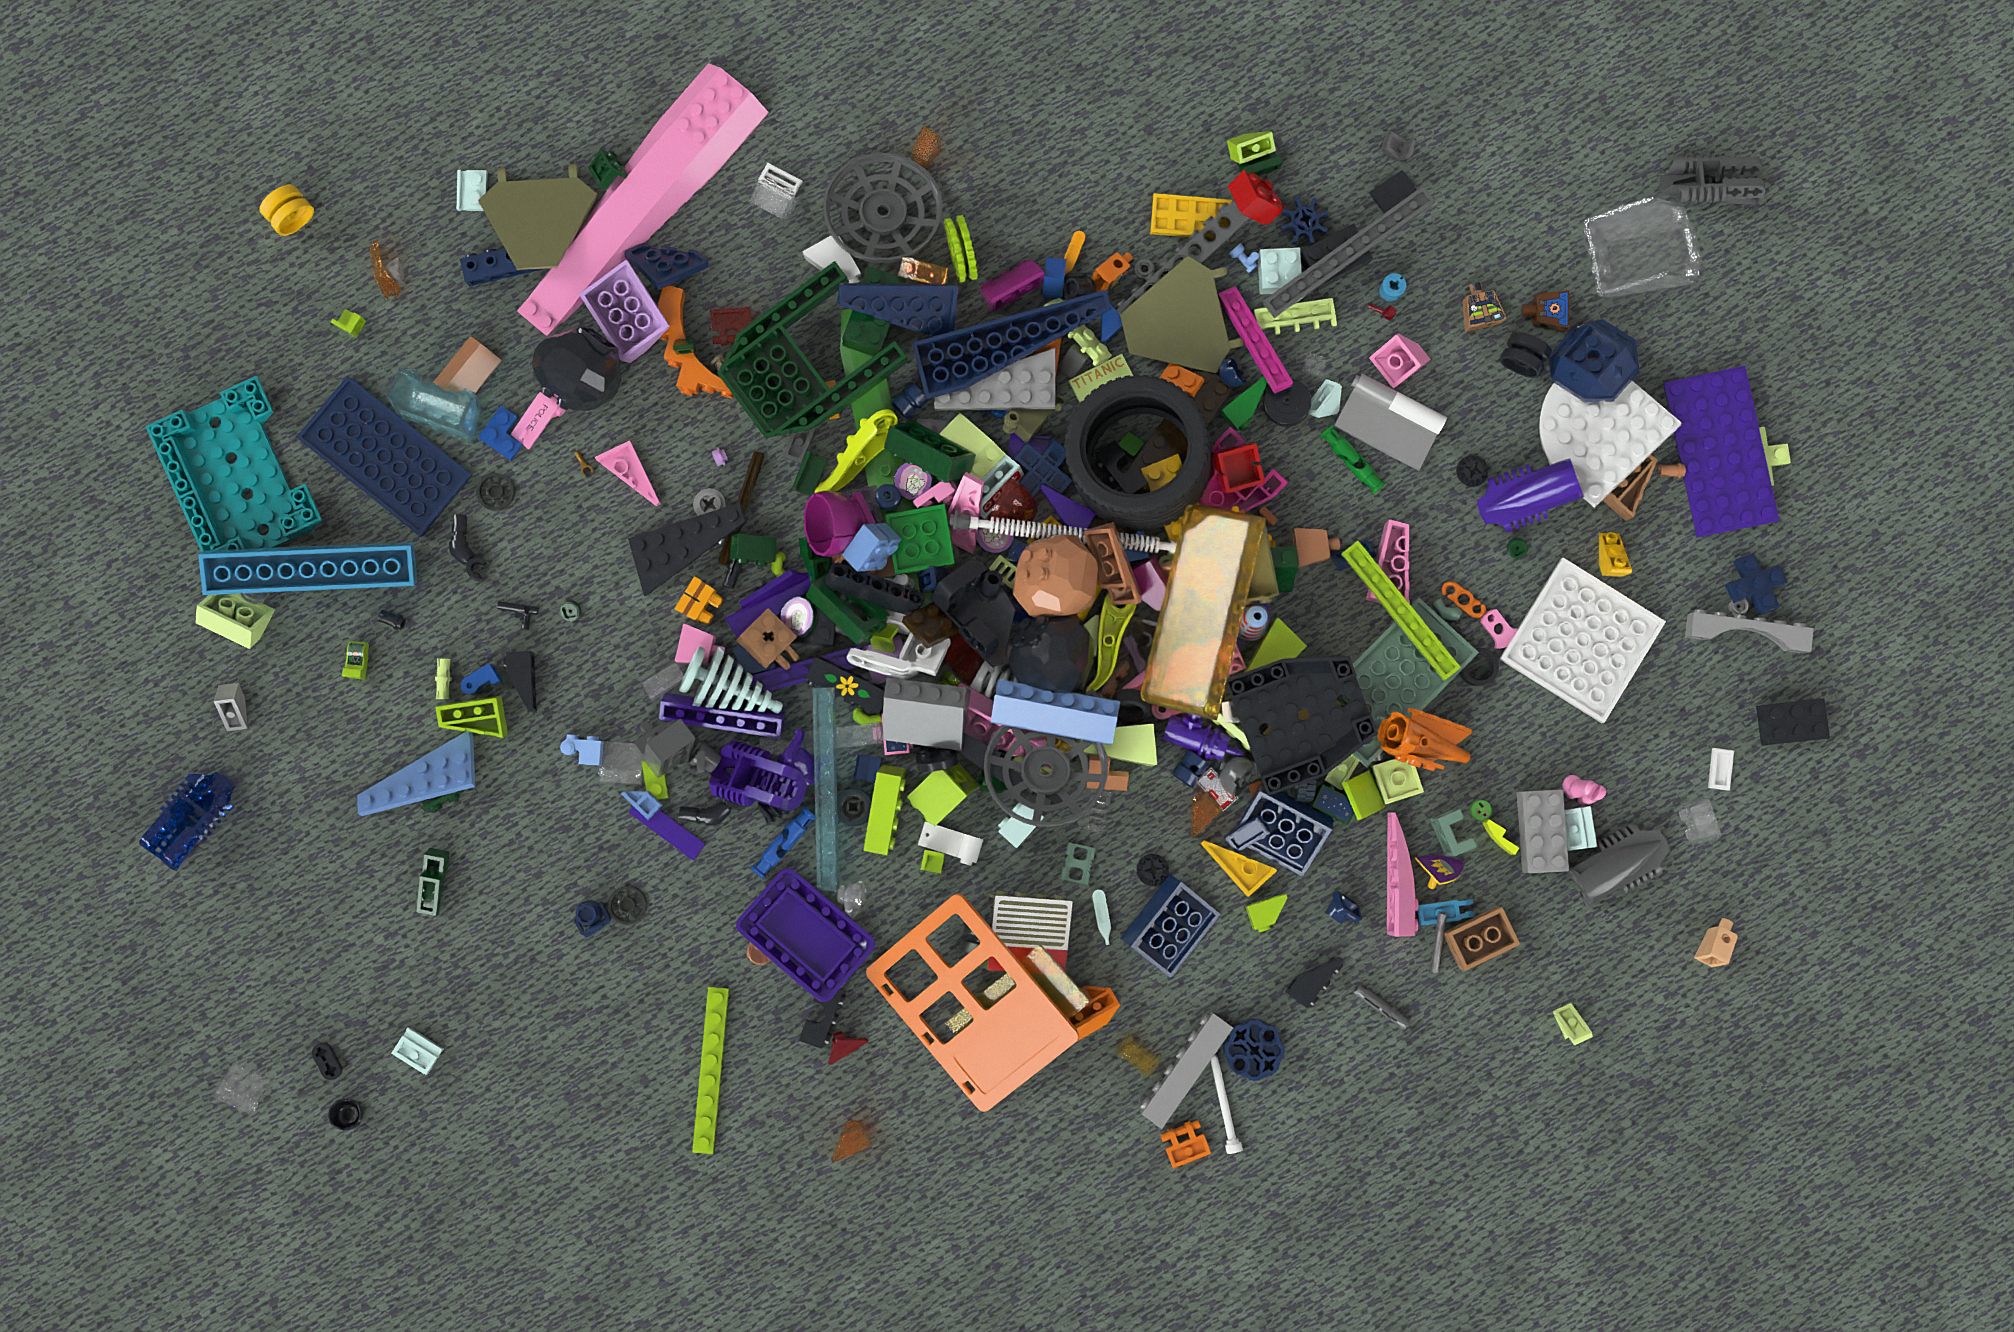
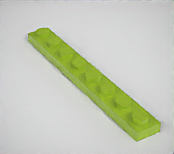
[1341,541,1461,681]
[692,986,729,1154]

